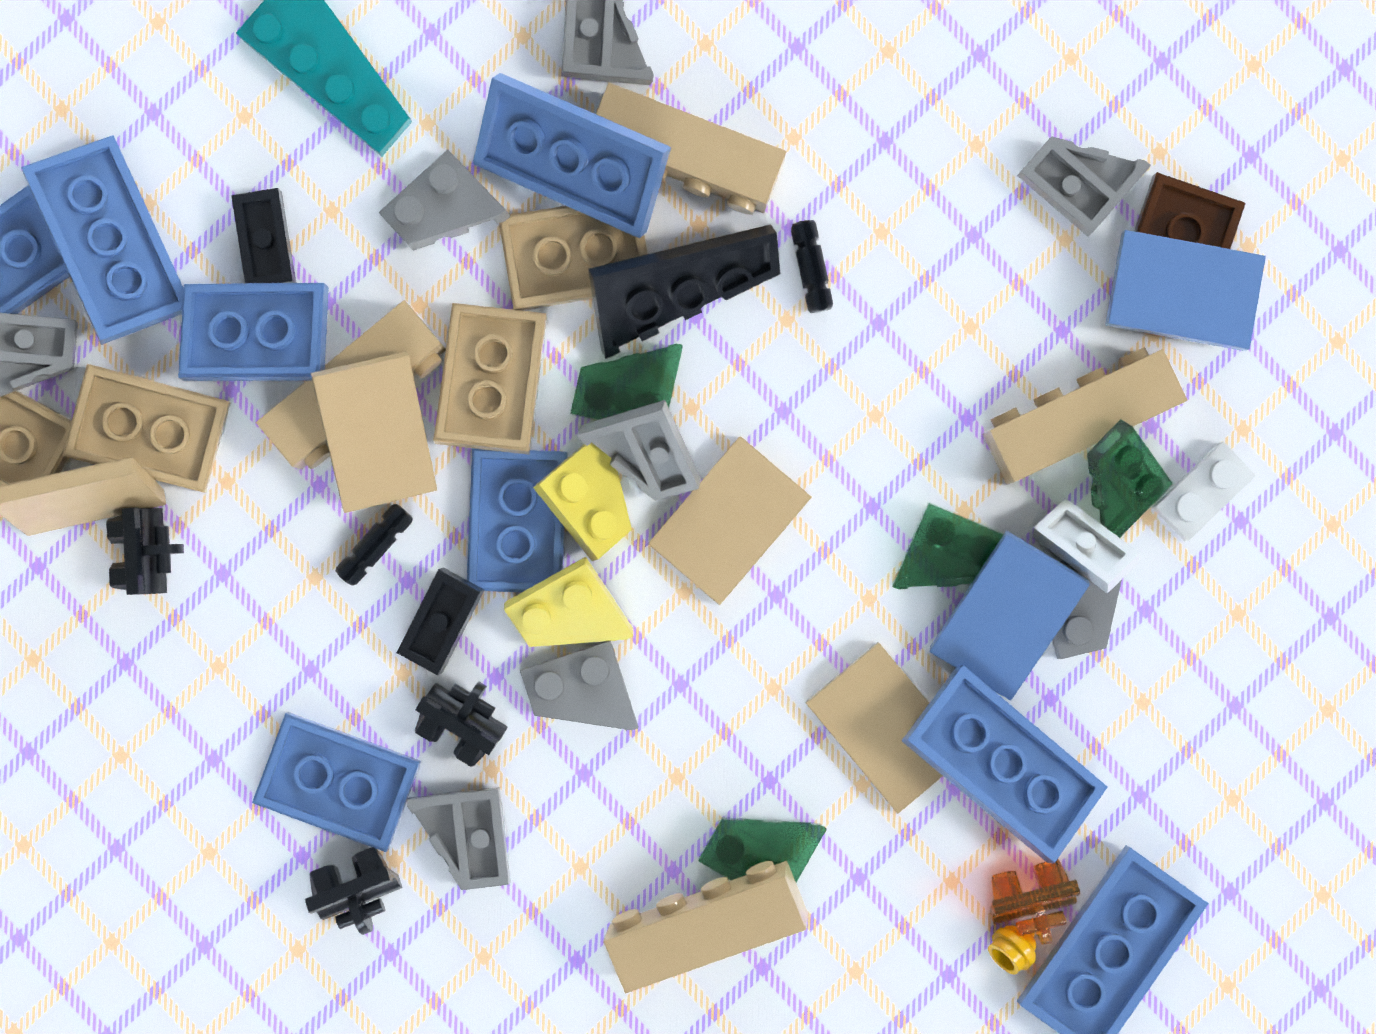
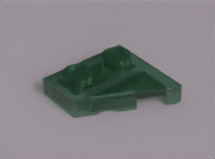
[570,343,683,421]
[1087,419,1173,538]
[892,501,1004,590]
[698,817,827,883]

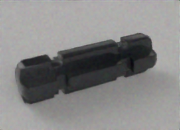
[791,220,834,313]
[335,504,413,586]

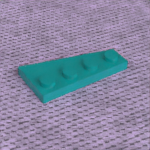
[236,0,412,157]

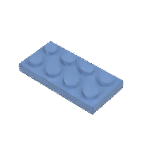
[473,73,671,239]
[21,135,184,345]
[902,665,1108,863]
[1017,845,1209,1034]

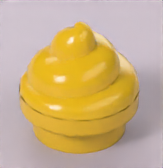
[988,925,1037,975]

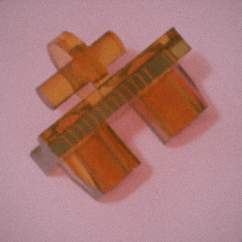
[989,859,1081,945]

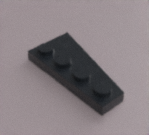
[588,224,780,359]

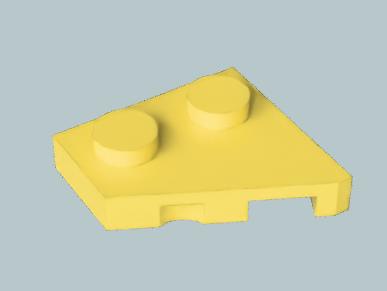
[533,442,632,561]
[504,557,633,647]

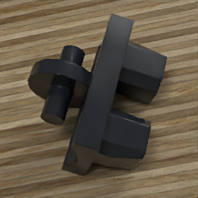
[106,508,184,595]
[414,681,508,767]
[305,847,403,935]

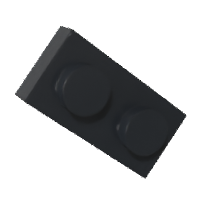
[231,188,296,283]
[396,567,485,676]

